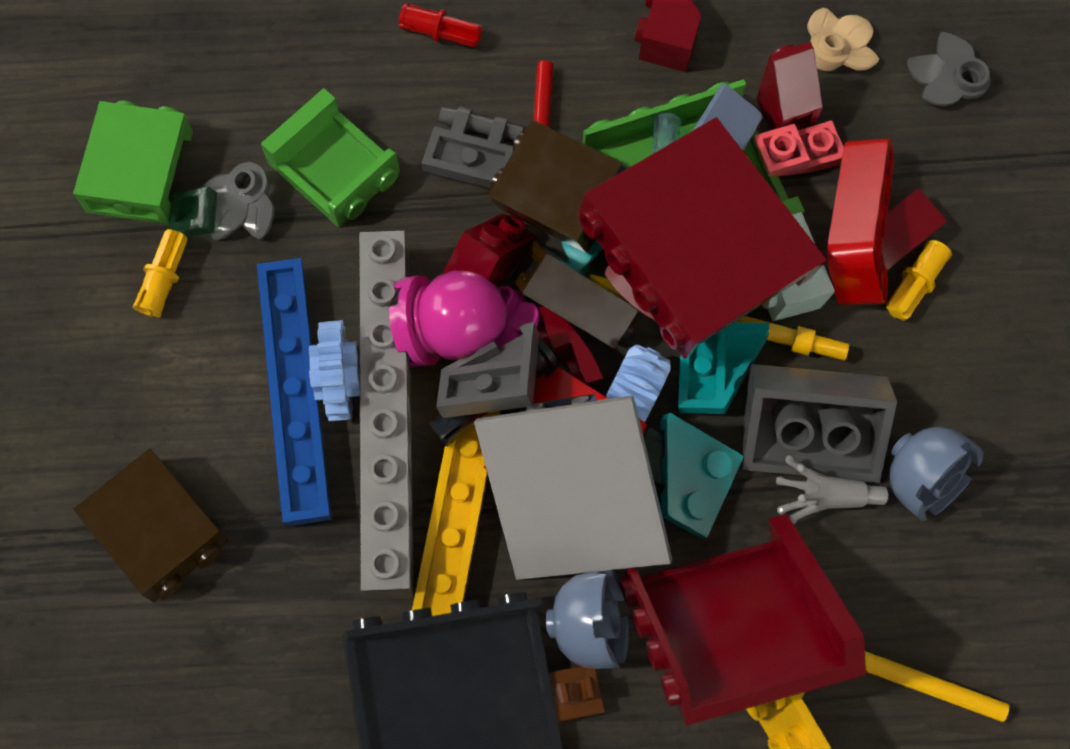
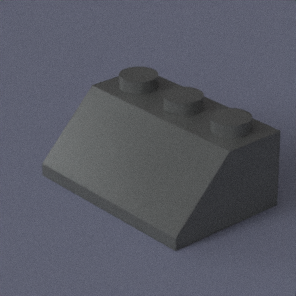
[742,364,897,483]

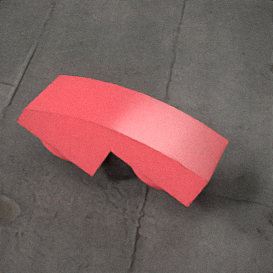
[753,120,844,176]

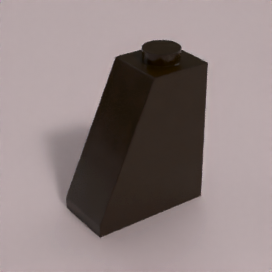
[511,241,639,348]

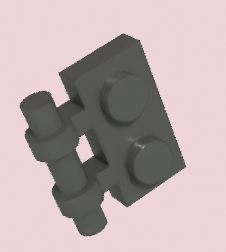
[421,106,525,188]

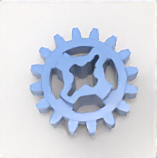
[309,320,360,422]

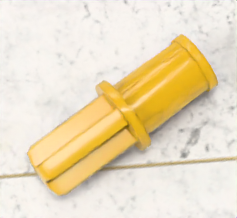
[132,229,188,318]
[886,240,952,321]

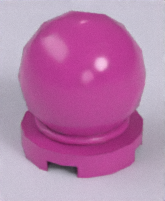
[389,270,507,367]

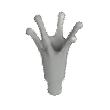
[776,455,888,524]

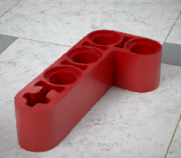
[827,138,894,305]

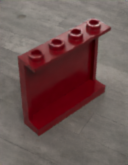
[577,117,827,359]
[620,514,866,726]

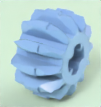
[606,344,671,422]

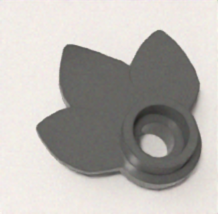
[907,32,991,106]
[198,162,275,241]

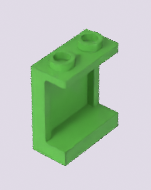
[260,88,400,228]
[73,101,193,225]

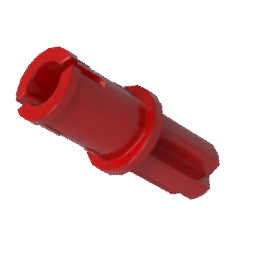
[398,2,482,47]

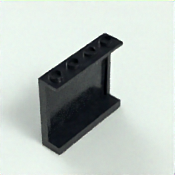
[342,592,563,749]

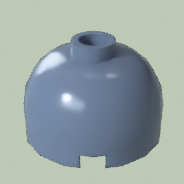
[890,426,984,521]
[546,570,629,669]

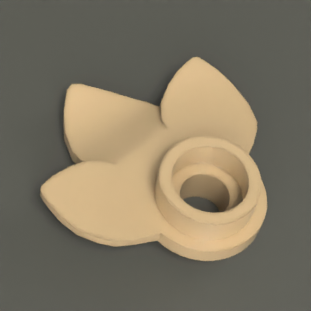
[807,8,880,71]

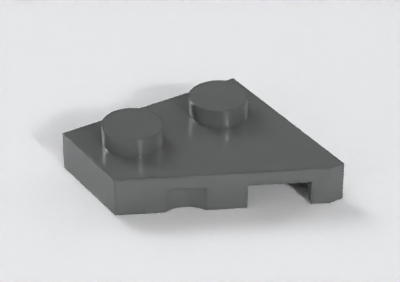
[436,322,540,418]

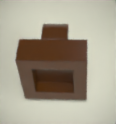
[549,666,605,723]

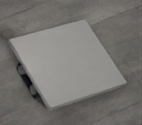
[474,394,672,580]

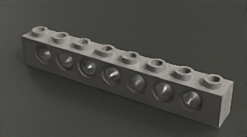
[359,231,414,600]

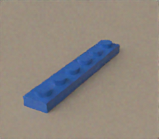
[257,258,332,527]

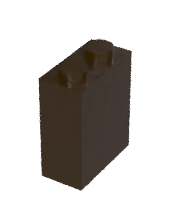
[488,119,626,254]
[73,448,229,603]

